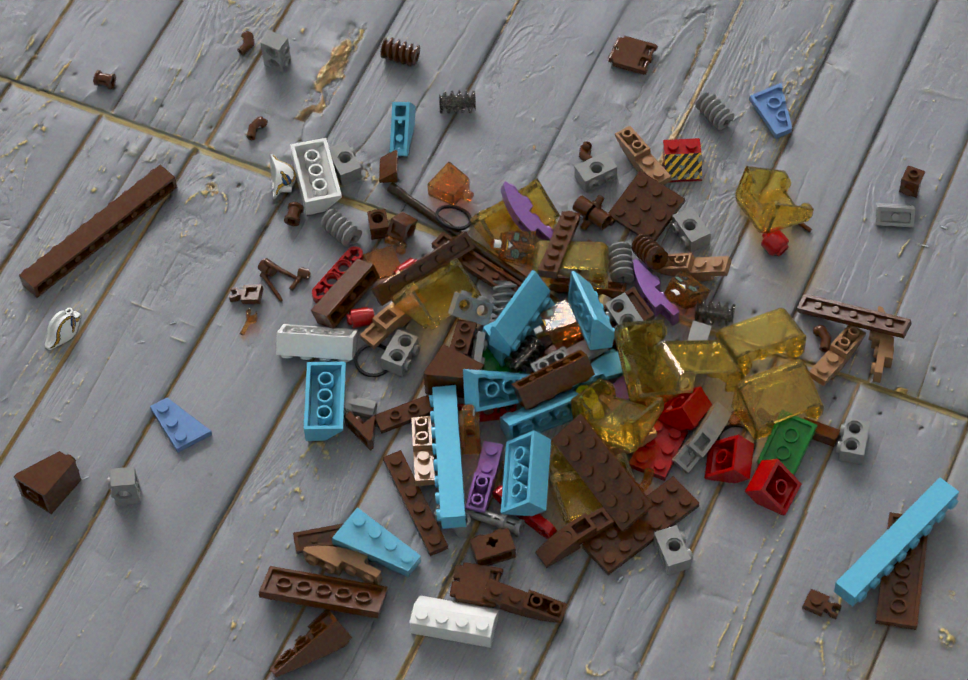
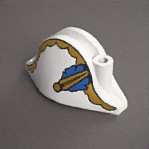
[270,154,296,199]
[45,308,81,350]

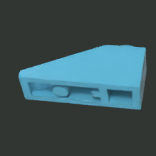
[390,102,416,156]

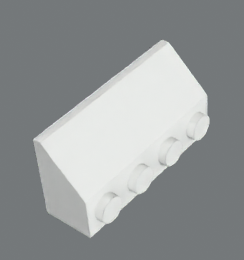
[290,138,342,215]
[276,324,358,362]
[409,595,499,648]

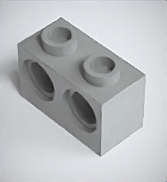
[260,30,292,72]
[448,290,494,326]
[605,292,647,341]
[381,329,420,377]
[836,417,870,465]

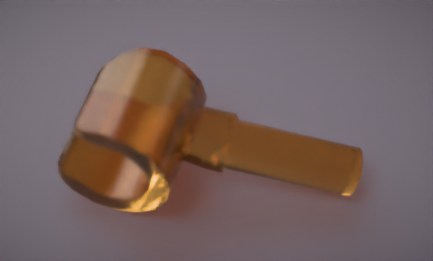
[240,309,258,335]

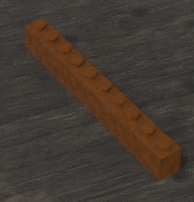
[19,165,177,298]

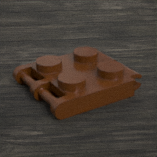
[608,35,658,75]
[449,562,503,607]

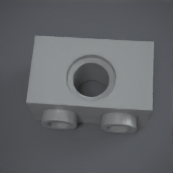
[329,141,363,186]
[574,151,617,192]
[671,206,711,252]
[107,467,141,505]
[653,525,693,575]

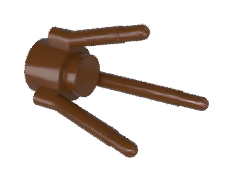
[258,258,297,302]

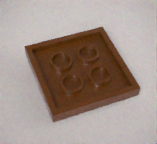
[608,170,686,241]

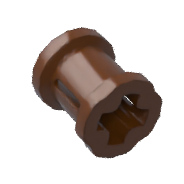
[93,70,116,89]
[284,202,304,226]

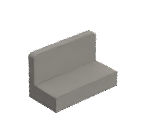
[876,203,915,227]

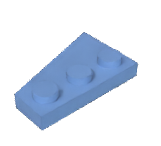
[749,83,792,139]
[150,398,212,453]

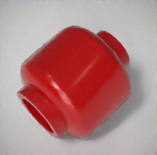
[761,229,789,257]

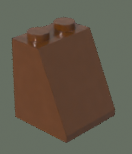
[423,345,484,398]
[14,451,82,515]

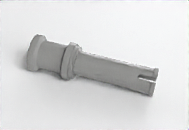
[465,506,524,537]

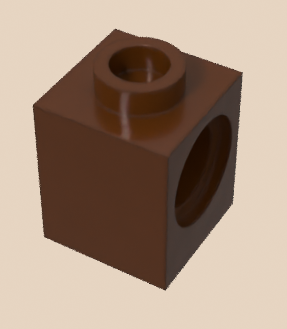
[367,209,390,240]
[387,212,418,242]

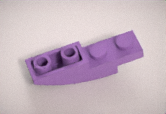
[501,181,554,246]
[633,259,680,326]
[465,441,504,513]

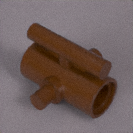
[572,195,615,230]

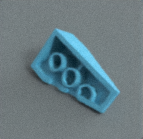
[572,349,630,389]

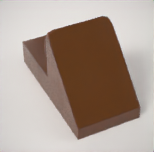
[344,412,376,451]

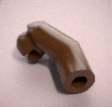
[237,31,254,55]
[579,141,593,162]
[813,325,832,352]

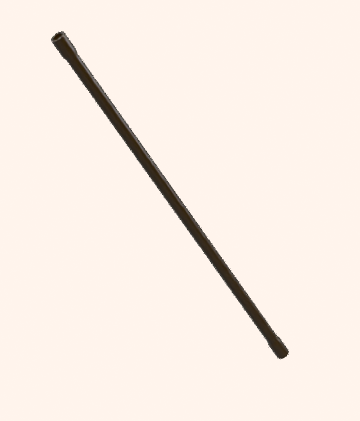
[387,182,667,383]

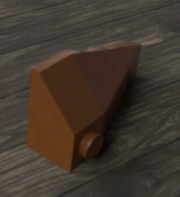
[270,609,352,678]

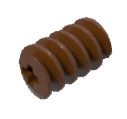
[380,38,420,66]
[632,233,669,270]

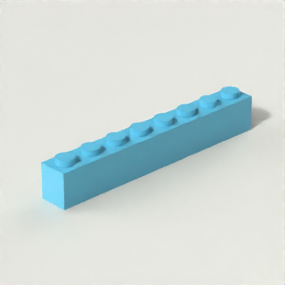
[429,385,467,529]
[834,477,959,607]

